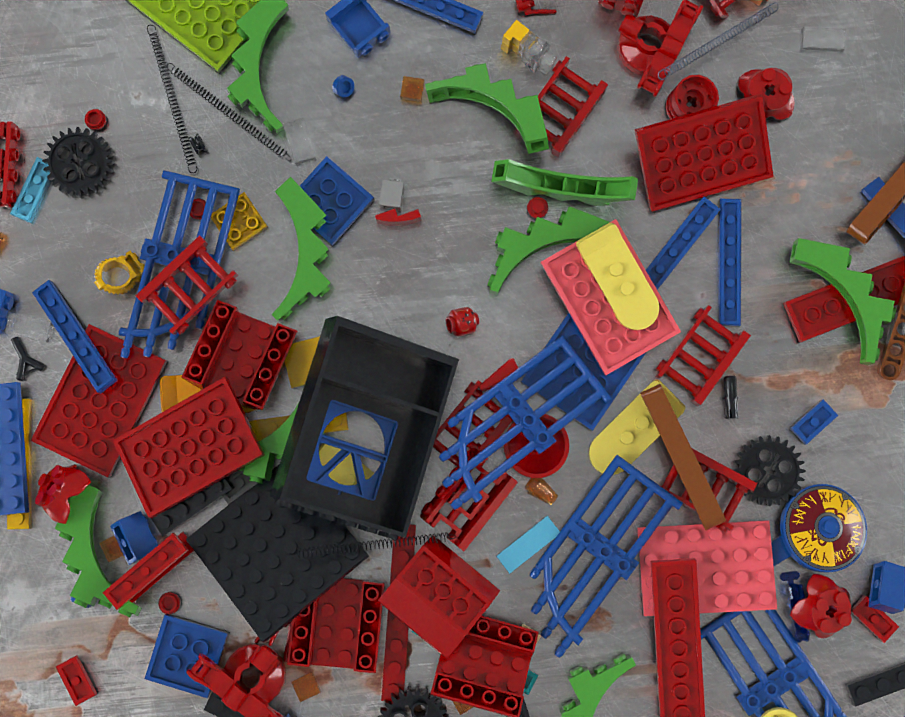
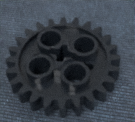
[42,127,114,197]
[733,435,806,506]
[378,686,449,717]

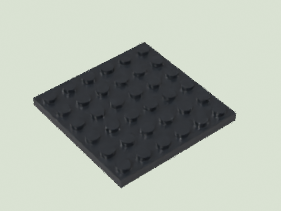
[186,465,369,643]

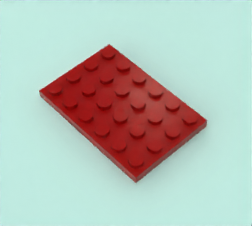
[634,94,774,212]
[30,324,167,478]
[113,377,265,518]

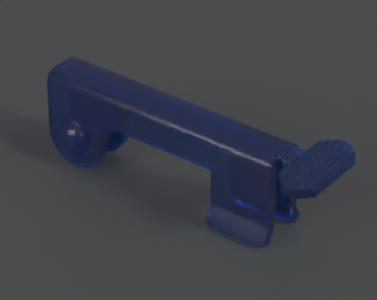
[780,571,810,643]

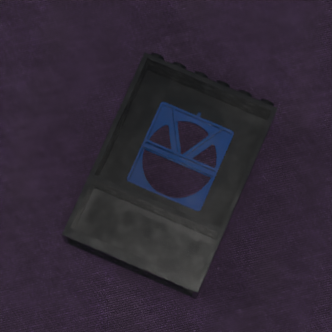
[269,316,459,540]

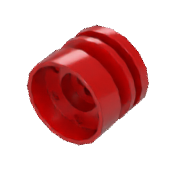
[665,75,719,119]

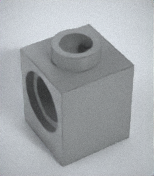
[379,177,405,212]

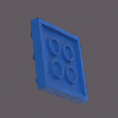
[300,156,374,246]
[144,614,229,698]

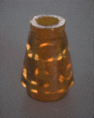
[525,478,558,505]

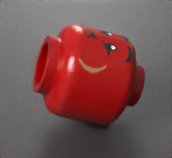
[446,307,479,337]

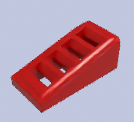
[479,358,518,392]

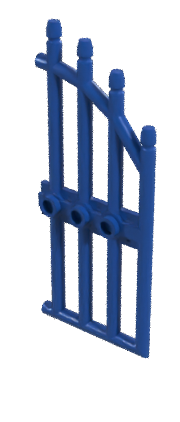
[119,170,240,359]
[439,335,612,510]
[530,455,683,658]
[700,610,847,717]

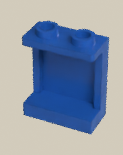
[325,0,391,58]

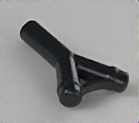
[10,336,45,381]

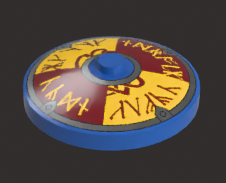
[780,484,867,573]

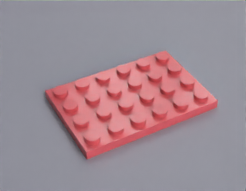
[540,219,681,375]
[637,520,777,616]

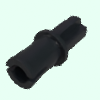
[722,376,740,419]

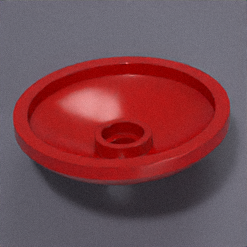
[504,414,569,478]

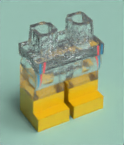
[501,19,557,75]

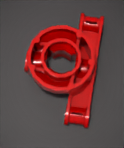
[618,0,704,97]
[186,643,286,717]

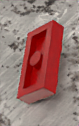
[851,595,899,643]
[56,655,97,706]

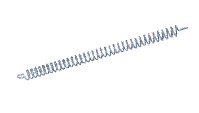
[658,2,778,80]

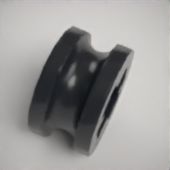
[189,133,207,155]

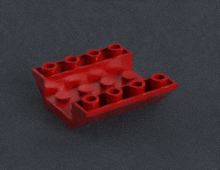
[181,300,298,410]
[378,535,500,659]
[287,578,385,673]
[430,616,539,717]

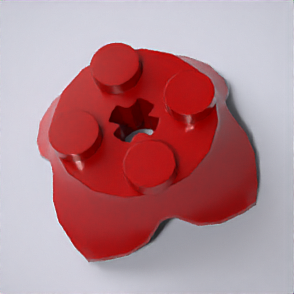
[738,68,795,120]
[35,464,91,524]
[790,573,852,639]

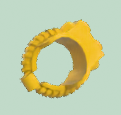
[94,250,145,295]

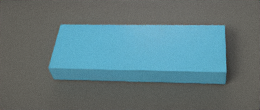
[10,157,52,223]
[496,516,560,574]

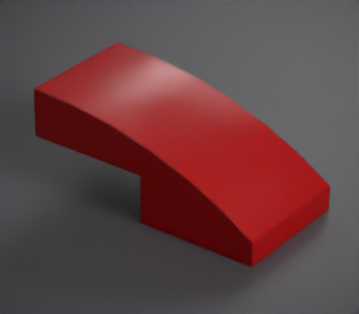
[375,208,422,226]

